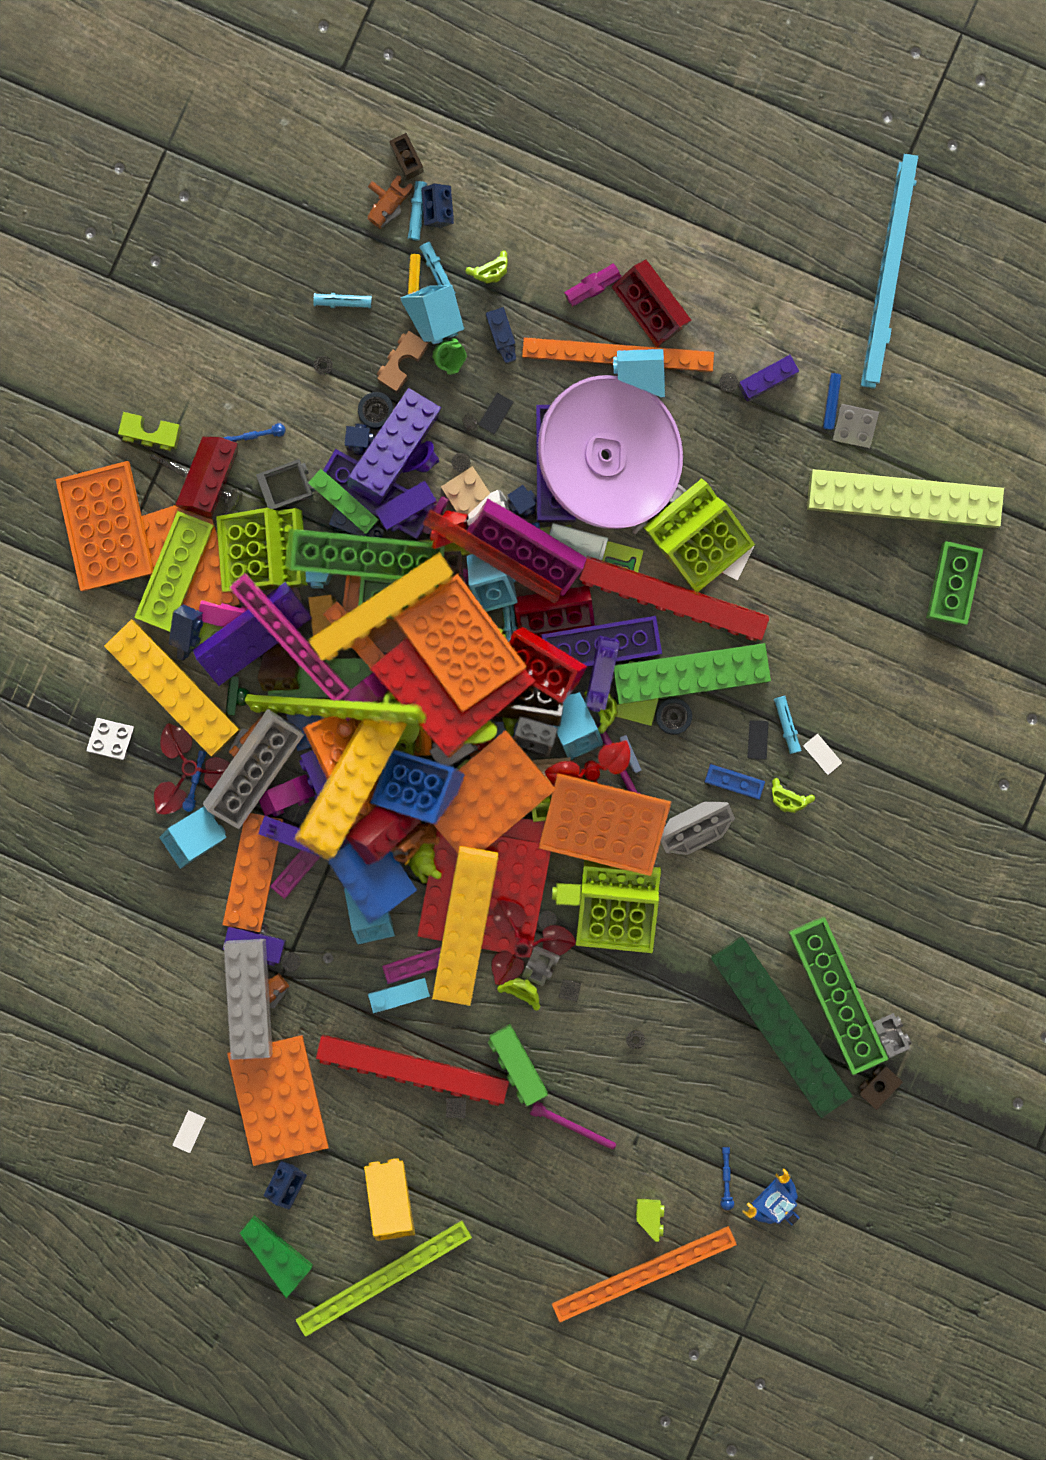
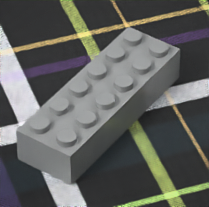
[203,709,304,829]
[224,939,273,1060]

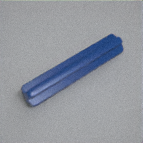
[823,373,841,430]

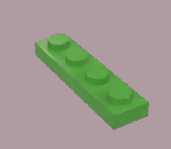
[308,469,379,534]

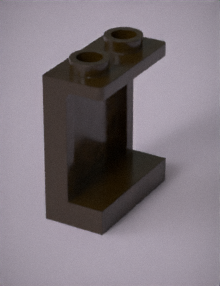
[257,643,300,691]

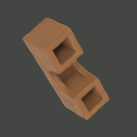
[377,331,429,394]

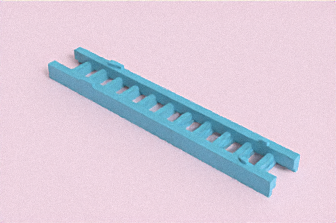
[861,154,918,389]

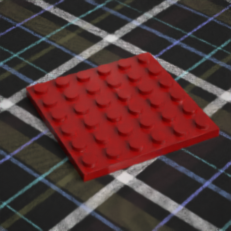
[370,638,535,756]
[417,829,551,958]

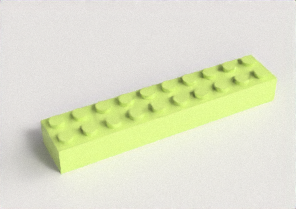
[807,469,1004,528]

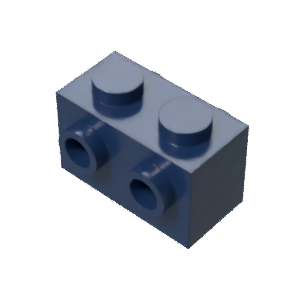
[421,183,454,228]
[345,424,375,455]
[507,485,537,519]
[263,1161,307,1210]

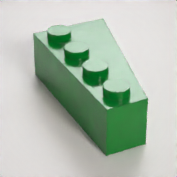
[240,1215,313,1298]

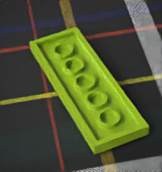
[134,511,214,632]

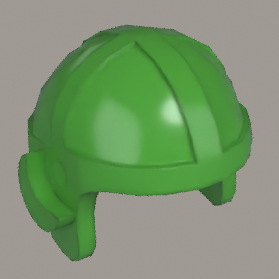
[432,338,467,374]

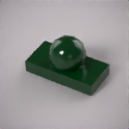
[225,676,250,715]

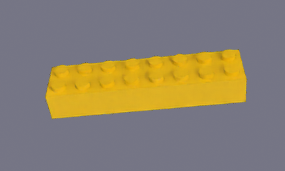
[309,552,453,661]
[104,619,240,757]
[294,719,407,860]
[432,846,498,1006]

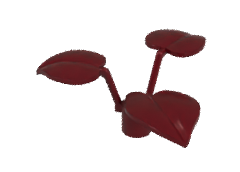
[154,723,230,814]
[492,900,576,985]

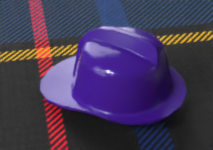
[402,441,439,473]

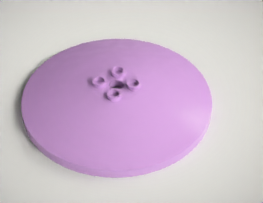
[538,375,683,529]

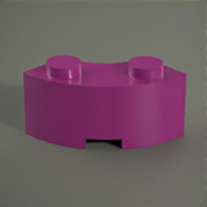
[339,673,388,722]
[259,774,315,817]

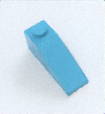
[368,978,430,1013]

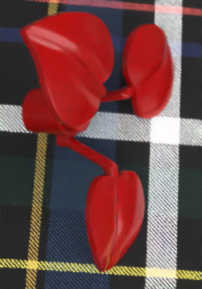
[544,740,630,786]

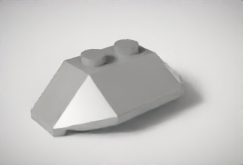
[661,802,735,855]

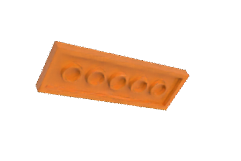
[223,813,284,932]

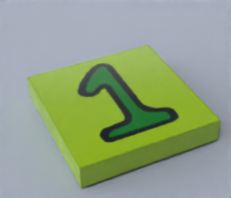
[602,541,644,572]

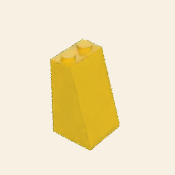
[364,1159,415,1241]

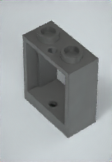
[256,459,315,511]
[514,717,558,757]

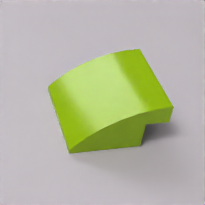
[643,478,755,592]
[216,508,308,592]
[576,860,661,953]

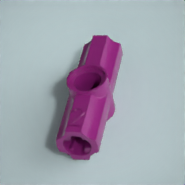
[564,263,621,307]

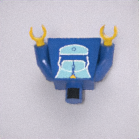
[742,1169,799,1225]

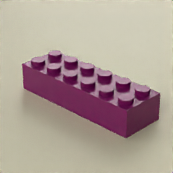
[465,498,587,596]

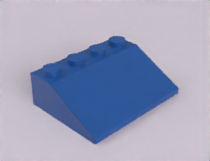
[370,750,465,824]
[328,842,417,924]

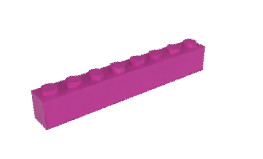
[230,573,350,701]

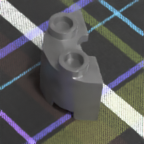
[522,946,560,986]
[873,1013,912,1058]

